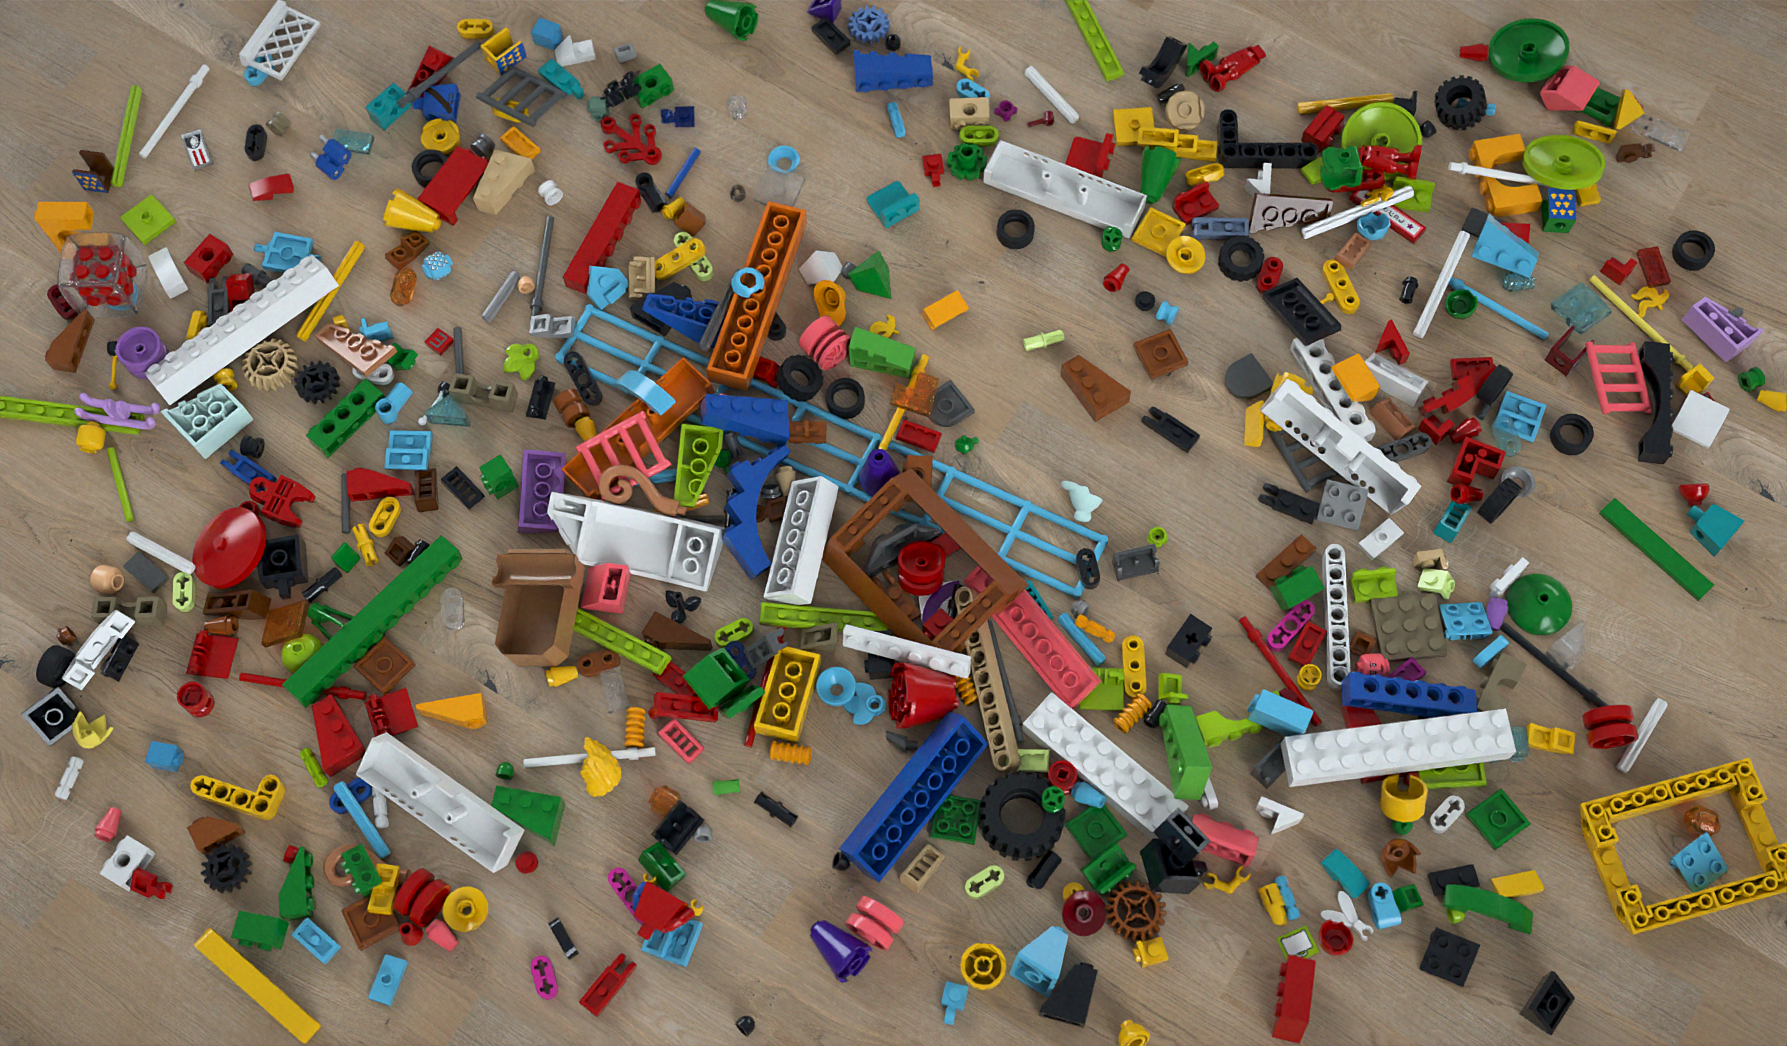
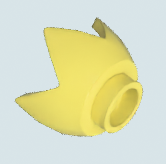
[72,711,114,749]

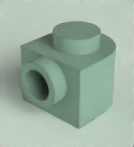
[587,96,609,121]

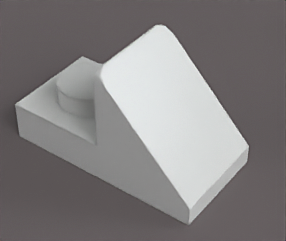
[555,35,596,67]
[1244,163,1272,198]
[1255,796,1304,834]

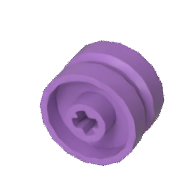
[116,326,169,379]

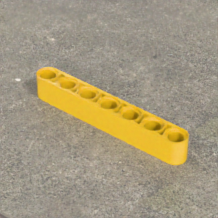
[193,927,321,1044]

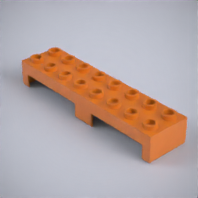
[561,357,715,500]

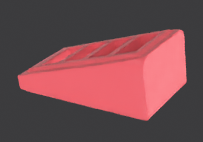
[657,718,704,765]

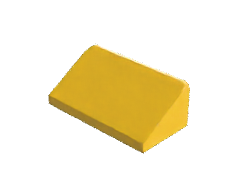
[1572,120,1617,144]
[1244,401,1265,447]
[1490,870,1545,899]

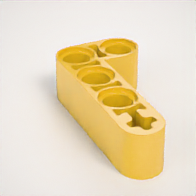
[190,775,286,820]

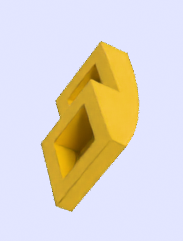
[1524,723,1576,755]
[367,863,400,915]

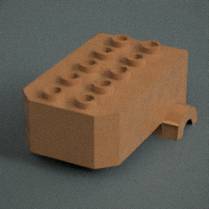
[491,549,585,667]

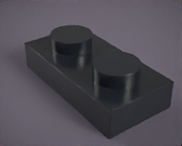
[811,17,851,55]
[1428,864,1480,897]

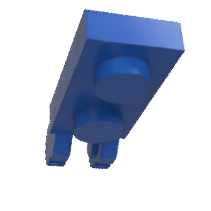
[220,449,277,493]

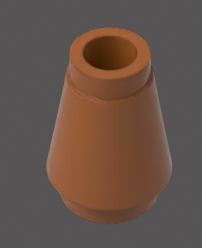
[204,614,239,636]

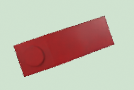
[346,468,415,502]

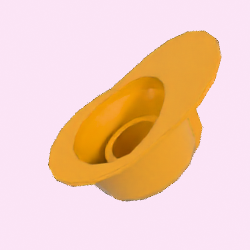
[813,280,846,326]

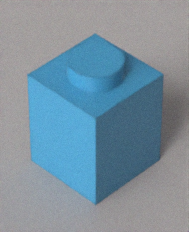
[531,17,563,51]
[145,741,184,772]

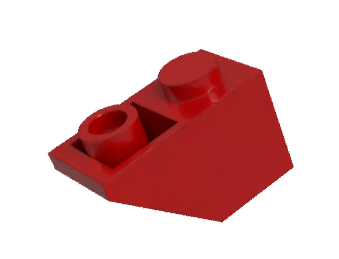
[225,273,255,312]

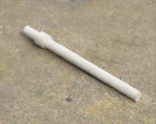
[139,64,210,159]
[523,746,656,768]

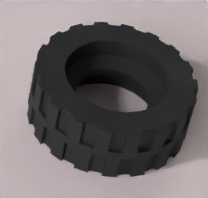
[1218,235,1264,282]
[776,354,824,402]
[1477,477,1522,524]

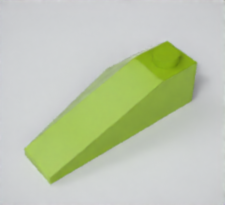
[674,424,723,508]

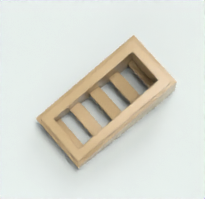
[899,843,946,894]

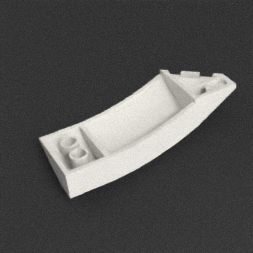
[547,492,726,592]

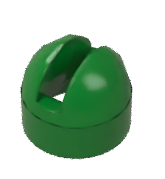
[495,762,514,780]

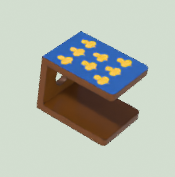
[72,150,114,193]

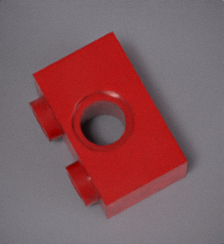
[183,234,234,284]

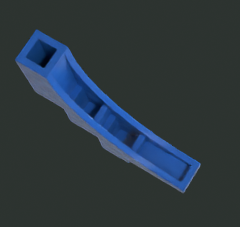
[722,445,791,580]

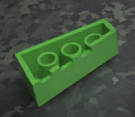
[1159,705,1212,800]

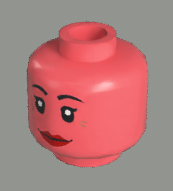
[1355,653,1390,677]

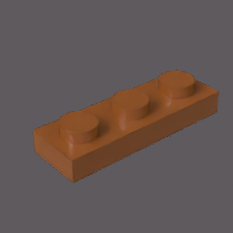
[1256,534,1317,591]

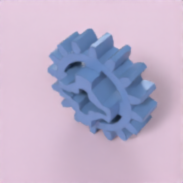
[848,5,890,45]

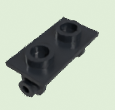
[526,375,556,420]
[100,635,139,682]

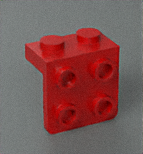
[1065,133,1116,178]

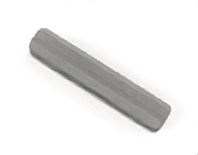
[481,271,521,323]

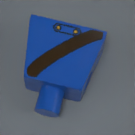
[413,84,461,124]

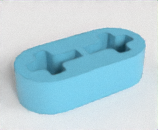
[244,54,275,86]
[957,79,990,100]
[1472,635,1510,669]

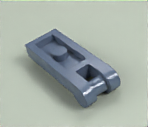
[1192,217,1249,241]

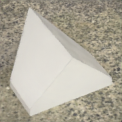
[799,251,843,286]

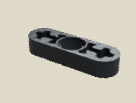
[564,351,603,406]

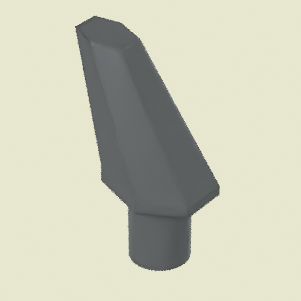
[886,731,918,753]

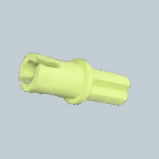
[1023,330,1064,352]

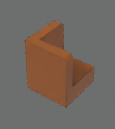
[674,202,706,237]

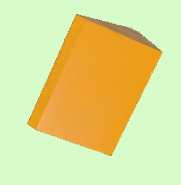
[1331,353,1380,402]

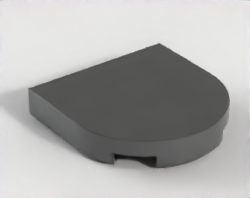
[1225,353,1273,399]
[925,380,975,427]

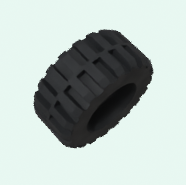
[979,771,1065,861]

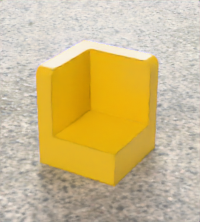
[1675,363,1714,397]

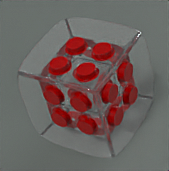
[57,232,147,317]

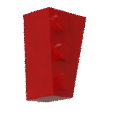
[312,694,366,777]
[1272,954,1316,1044]

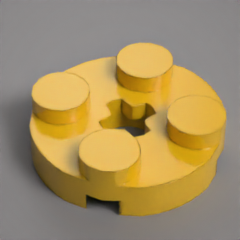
[420,118,461,155]

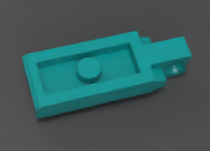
[538,58,585,101]

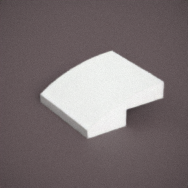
[1671,390,1730,448]

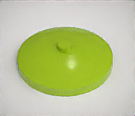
[1341,102,1422,182]
[1522,135,1606,190]

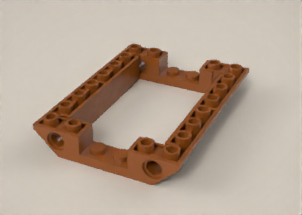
[822,469,1029,653]

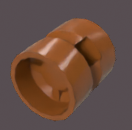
[553,389,590,428]

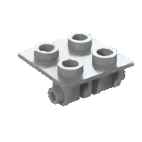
[1316,479,1369,530]

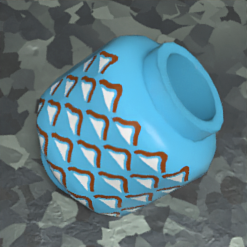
[421,251,453,281]

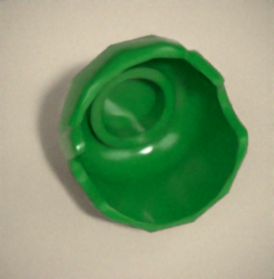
[1445,290,1478,320]

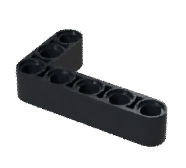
[1217,109,1319,169]

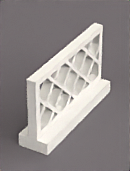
[239,0,321,81]

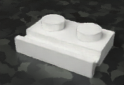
[1487,557,1529,598]

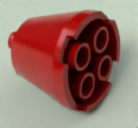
[888,662,959,729]

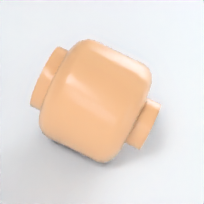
[90,565,124,594]

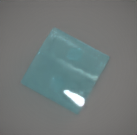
[1551,282,1612,334]

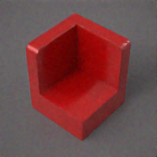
[1600,257,1638,285]
[1418,415,1455,445]

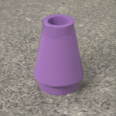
[1487,598,1509,631]

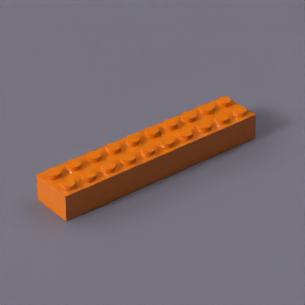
[707,201,807,391]

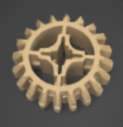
[242,338,299,392]

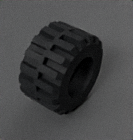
[1434,75,1487,130]

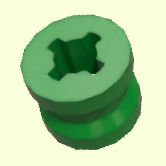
[1101,227,1122,252]
[1738,367,1766,392]
[1042,786,1065,813]

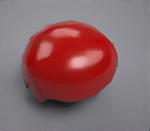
[1318,919,1354,956]

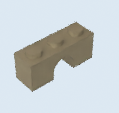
[448,373,518,412]
[91,597,167,626]
[1476,652,1527,712]

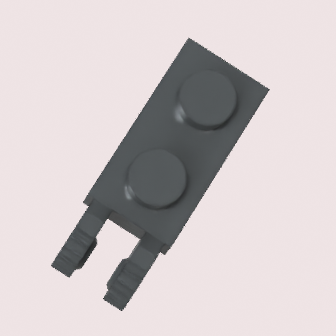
[208,276,230,327]

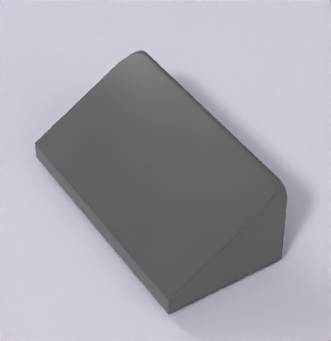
[1461,208,1509,237]

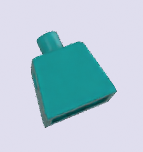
[1686,504,1745,557]

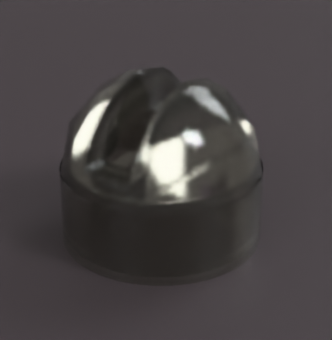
[730,184,746,202]

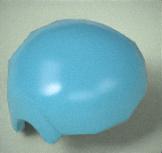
[1357,212,1390,240]

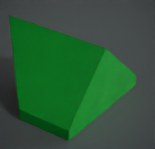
[848,251,892,299]

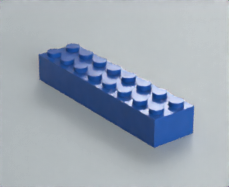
[839,711,989,883]

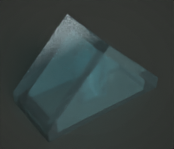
[425,394,471,427]

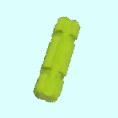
[299,748,328,788]

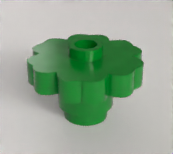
[947,143,987,181]

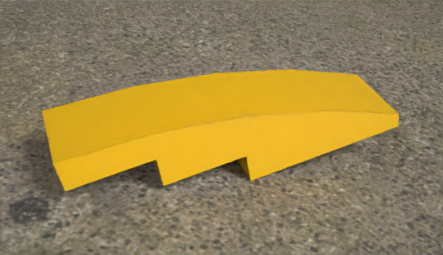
[1137,127,1218,162]

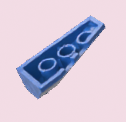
[642,294,727,348]

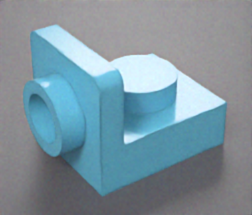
[359,318,393,342]

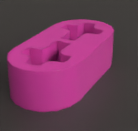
[531,956,559,1000]

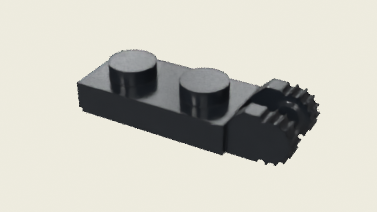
[1141,407,1200,454]
[1258,483,1320,524]

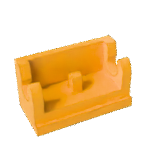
[921,290,969,330]

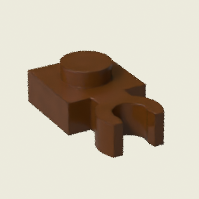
[1616,143,1655,163]
[756,496,787,523]

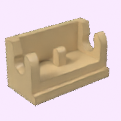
[628,256,655,301]

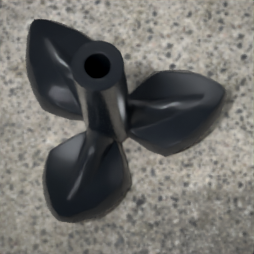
[665,590,702,624]

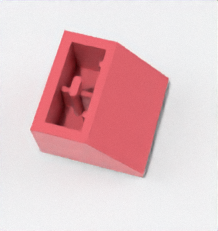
[1540,66,1600,111]
[581,563,631,614]

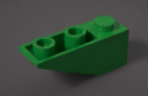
[279,846,316,922]

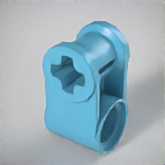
[1367,883,1401,930]

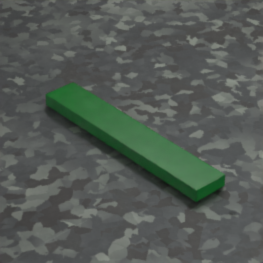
[1599,498,1714,601]

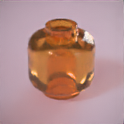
[648,785,681,817]
[1683,806,1721,837]

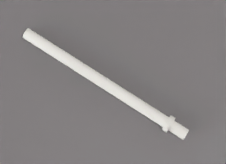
[1448,162,1553,188]

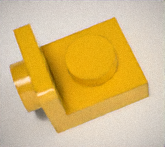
[1133,937,1169,968]

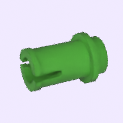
[712,778,740,797]

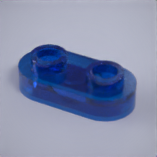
[725,641,757,681]

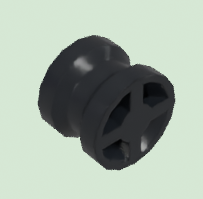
[240,435,265,458]

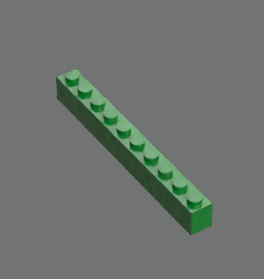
[282,535,463,709]

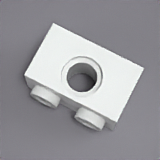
[99,835,156,892]

